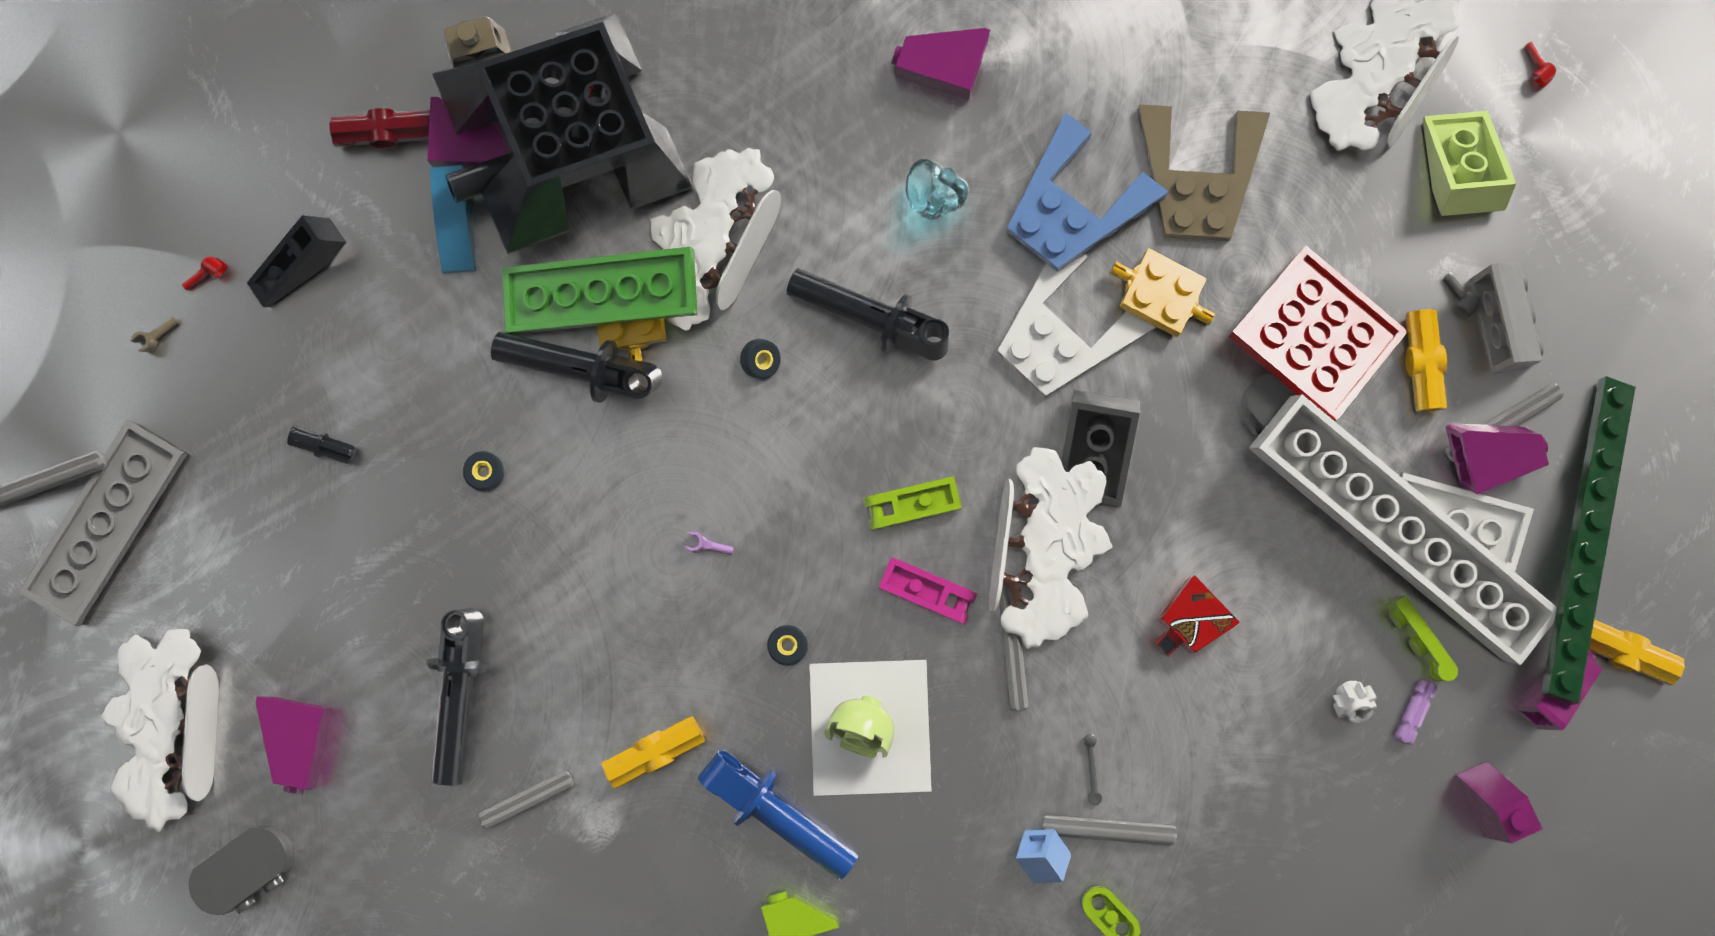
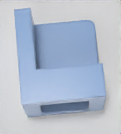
[1016,829,1071,883]

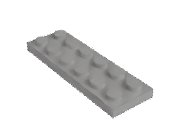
[18,420,187,626]

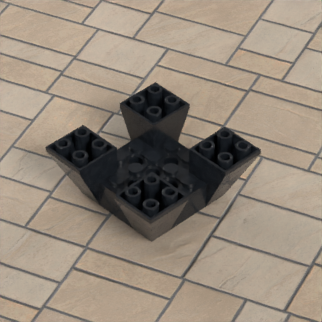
[432,12,692,254]

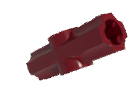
[329,108,430,148]

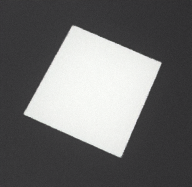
[809,660,932,796]

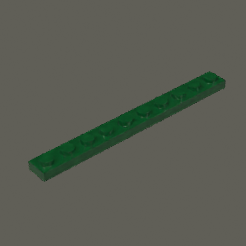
[1541,376,1636,705]

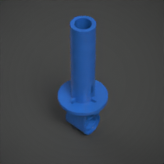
[698,750,858,881]

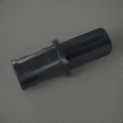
[287,425,356,464]

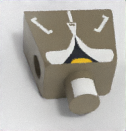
[444,17,511,67]

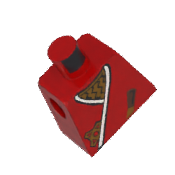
[1154,575,1240,657]

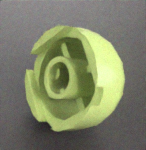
[824,696,894,758]

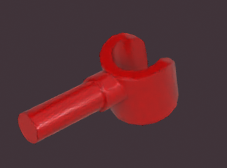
[1525,42,1556,88]
[182,256,228,290]

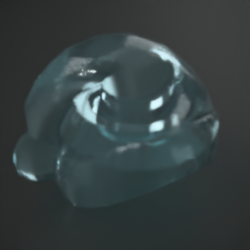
[905,159,969,220]

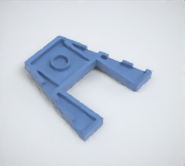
[1007,113,1168,272]

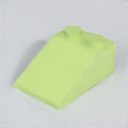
[1423,111,1516,216]

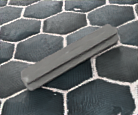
[478,770,574,829]

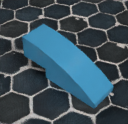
[430,165,476,273]

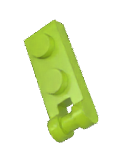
[863,476,962,531]
[1387,595,1458,681]

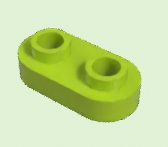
[1081,886,1141,936]

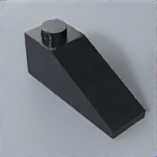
[247,215,347,307]

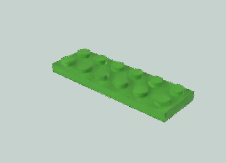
[502,247,698,334]

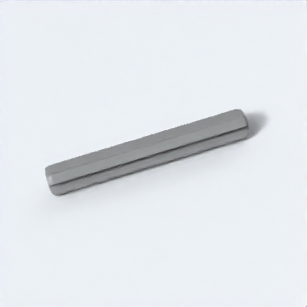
[1444,383,1563,462]
[0,450,107,507]
[999,585,1028,711]
[1041,815,1177,846]

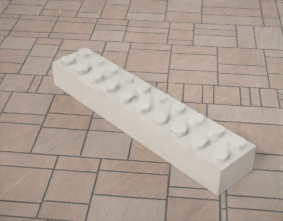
[1248,394,1557,665]

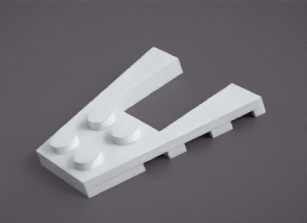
[997,254,1157,397]

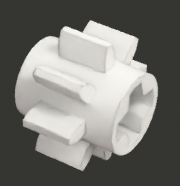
[1333,681,1377,723]

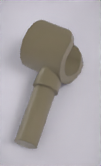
[131,317,178,352]

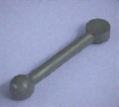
[1084,734,1102,805]

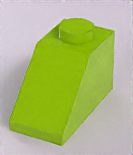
[761,891,839,936]

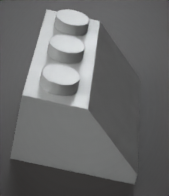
[1470,263,1544,374]

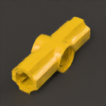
[1405,309,1447,412]
[1589,619,1685,685]
[601,716,706,789]

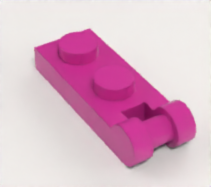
[878,557,978,625]

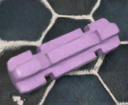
[1395,680,1438,744]

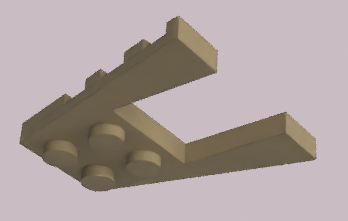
[1137,104,1270,241]

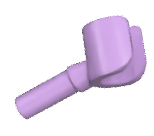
[685,531,733,555]

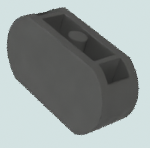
[1241,373,1296,435]
[189,825,295,915]

